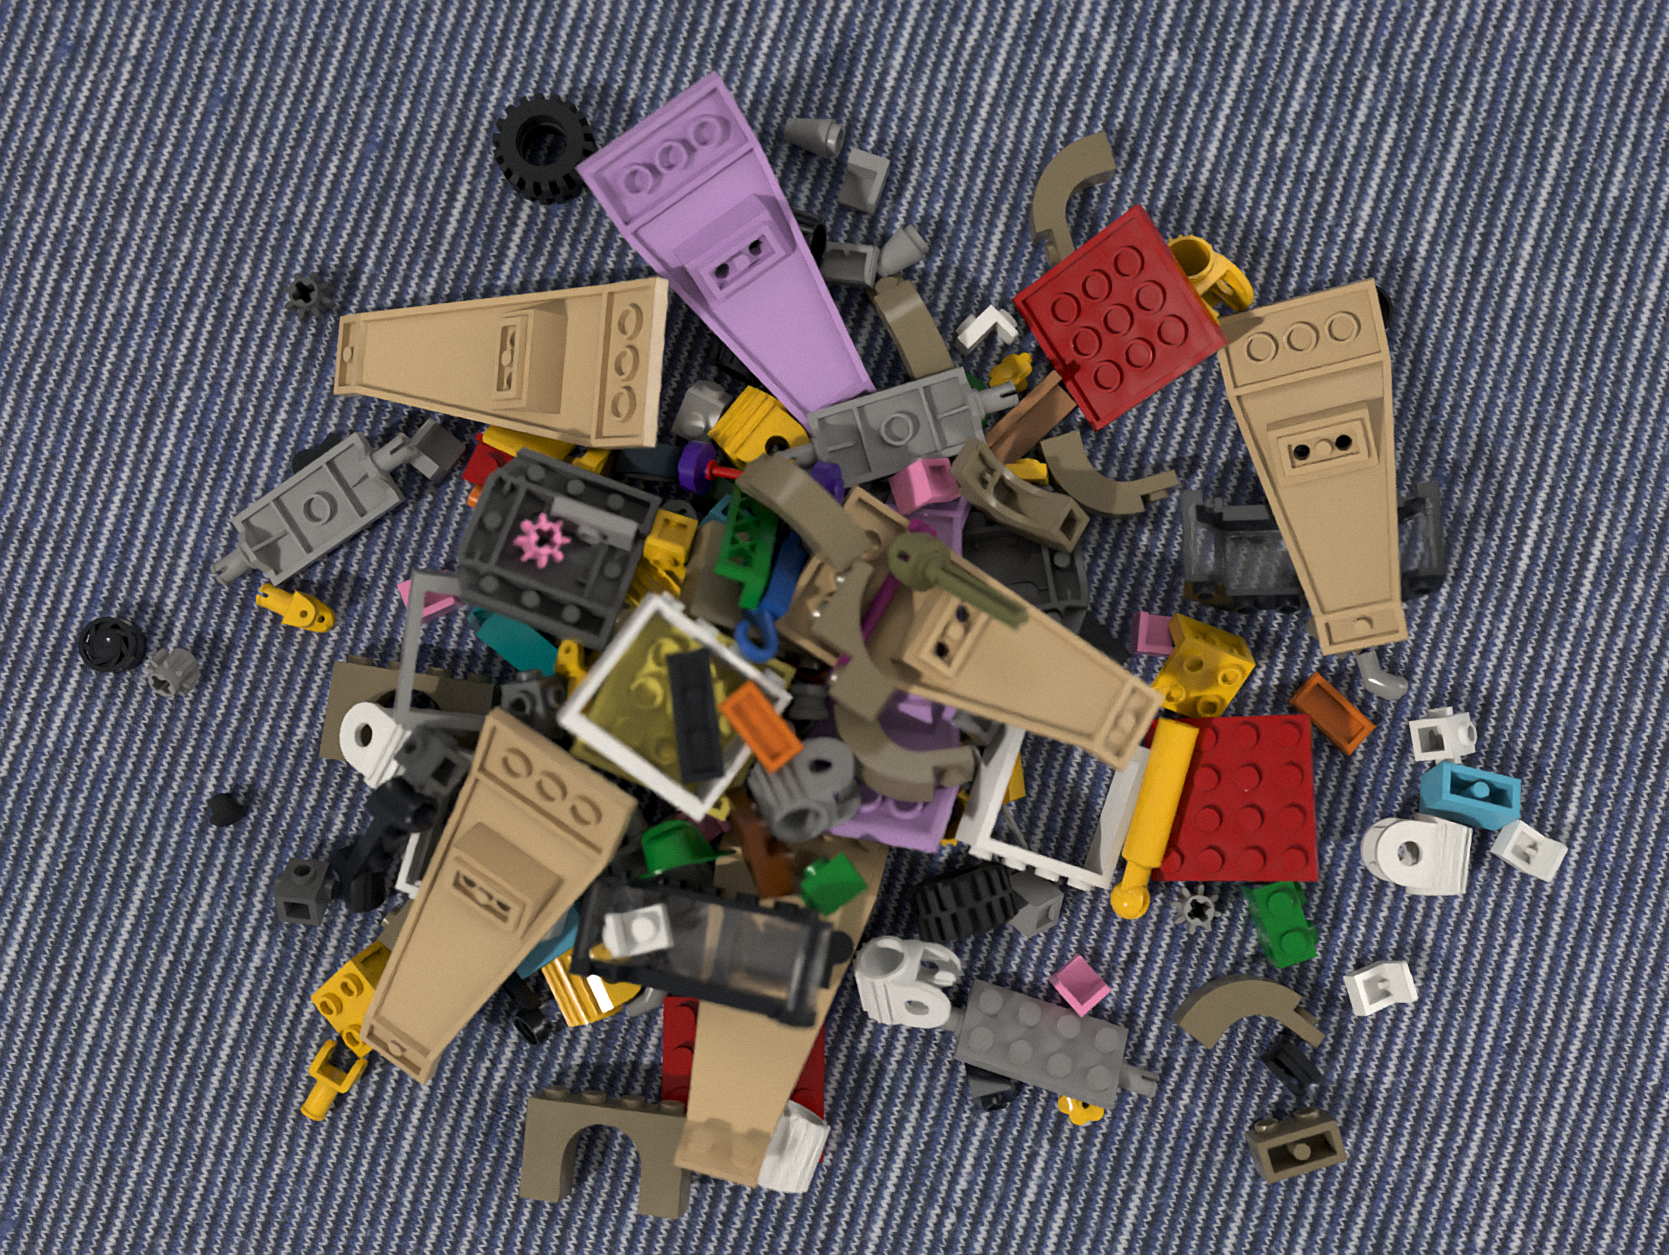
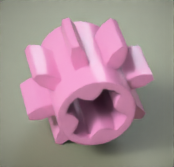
[514,513,570,569]

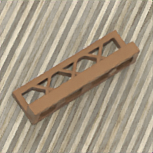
[956,370,1077,488]

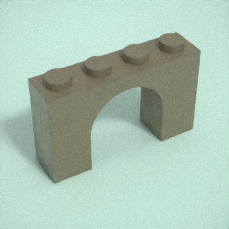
[678,520,831,675]
[319,655,502,779]
[519,1085,692,1220]

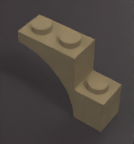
[810,558,897,726]

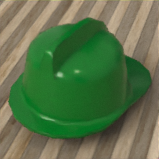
[639,819,737,879]

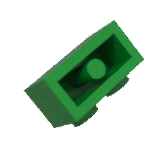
[799,852,868,919]
[1241,881,1319,969]

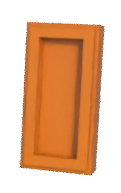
[1287,672,1376,756]
[716,679,805,775]

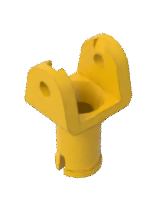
[256,582,336,633]
[554,639,605,716]
[300,1039,368,1121]

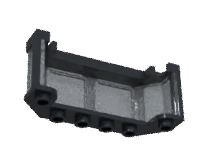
[1180,482,1447,615]
[568,866,835,1029]

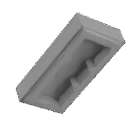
[820,241,880,289]
[550,496,637,551]

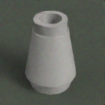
[784,118,845,159]
[876,224,929,278]

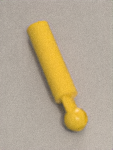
[1110,718,1199,920]

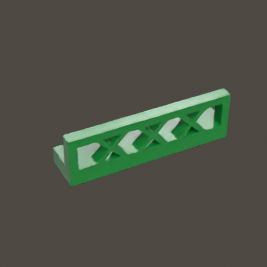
[714,468,779,611]

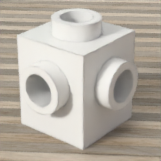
[1409,707,1477,765]

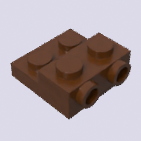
[725,786,797,901]

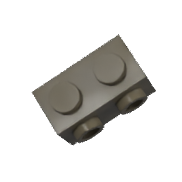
[1245,1107,1348,1184]

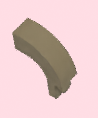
[1029,131,1117,267]
[864,272,955,382]
[1036,430,1179,519]
[949,437,1090,553]
[735,452,872,574]
[833,704,974,802]
[1171,974,1326,1050]

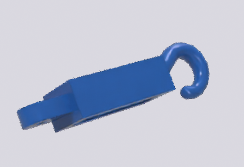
[735,529,806,662]

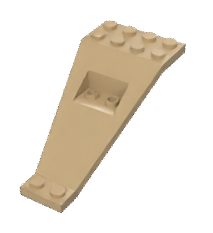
[333,277,669,450]
[1217,277,1409,656]
[775,485,1165,772]
[358,706,637,1086]
[674,795,890,1188]

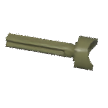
[887,532,1029,631]

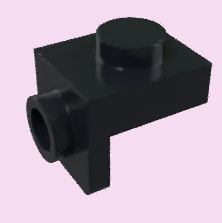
[964,1062,1014,1112]

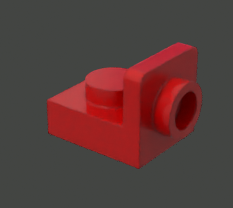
[461,432,515,487]

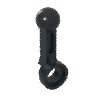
[501,970,552,1048]

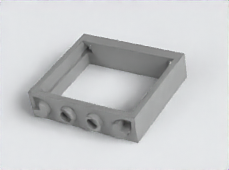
[393,567,569,742]

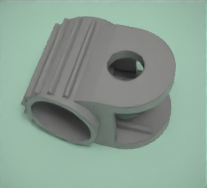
[748,737,861,843]

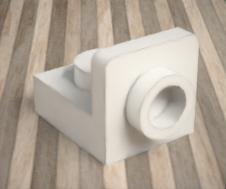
[603,904,674,957]

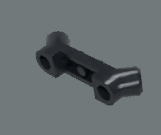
[331,775,440,913]

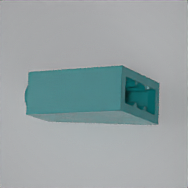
[467,606,559,675]

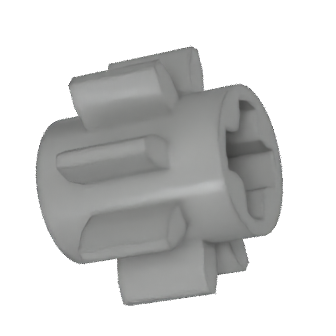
[145,648,201,697]
[1168,883,1222,934]

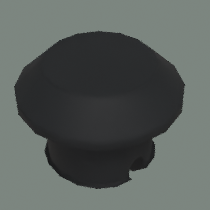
[209,793,246,827]

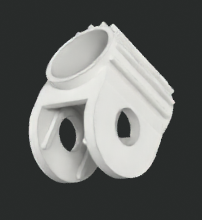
[340,702,444,792]
[1360,812,1473,895]
[853,935,961,1028]
[758,1100,831,1193]

